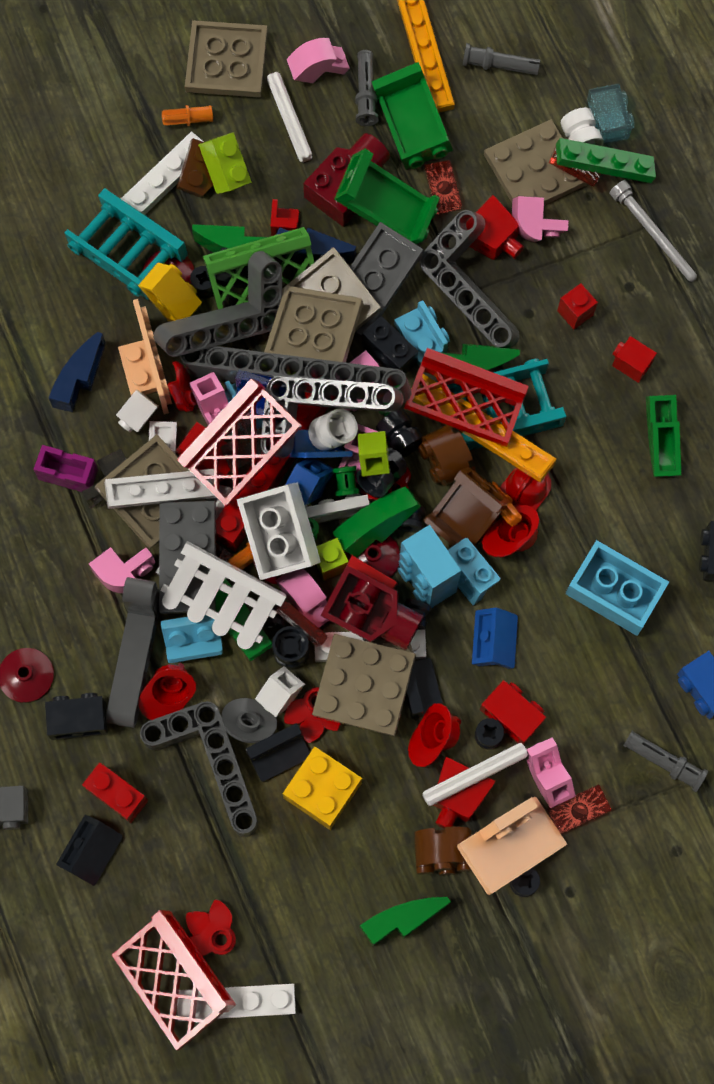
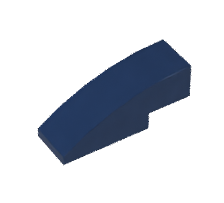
[276,228,356,265]
[49,332,106,413]

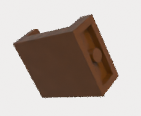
[423,467,511,548]

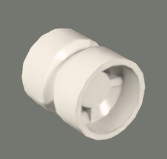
[561,107,604,146]
[308,408,358,451]

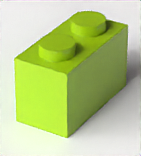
[198,132,251,194]

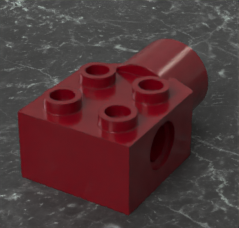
[303,133,390,227]
[320,565,424,651]

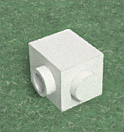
[116,390,159,433]
[255,666,305,717]

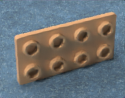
[118,299,172,414]
[457,797,567,895]

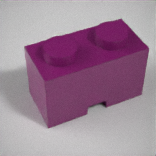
[33,445,98,494]

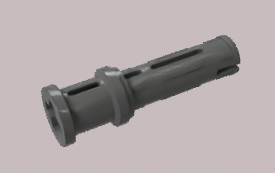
[462,43,540,76]
[355,50,378,126]
[623,730,708,793]

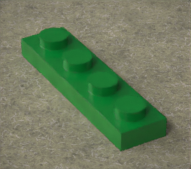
[556,138,656,183]

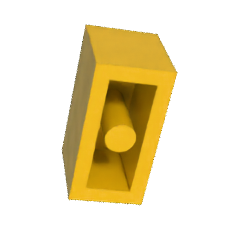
[138,262,202,322]

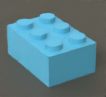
[398,525,461,607]
[566,540,669,636]

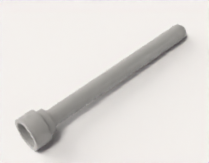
[609,180,697,282]

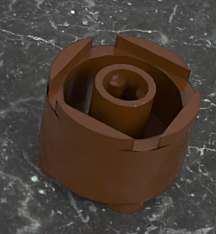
[417,425,475,486]
[414,827,472,875]

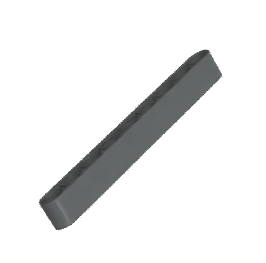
[180,346,412,403]

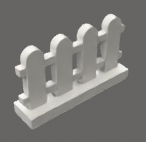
[160,541,286,649]

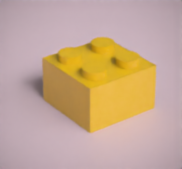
[282,747,362,830]

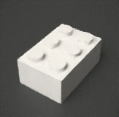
[237,482,321,580]

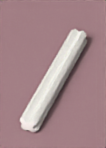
[267,72,312,162]
[423,743,528,806]

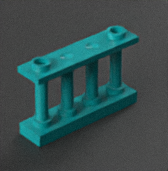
[64,188,188,300]
[447,359,566,450]

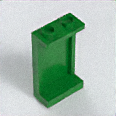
[371,62,453,170]
[334,148,440,244]

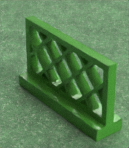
[203,227,315,309]

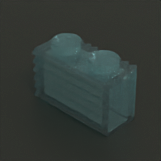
[587,83,634,144]

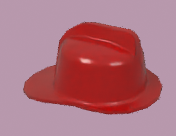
[500,468,551,510]
[482,505,540,557]
[139,662,196,720]
[408,703,461,767]

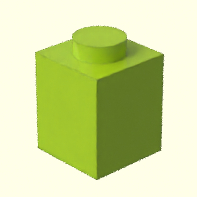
[358,431,390,476]
[316,538,348,581]

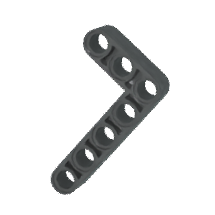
[419,210,520,348]
[153,251,282,357]
[261,376,404,458]
[106,577,160,728]
[140,701,258,837]

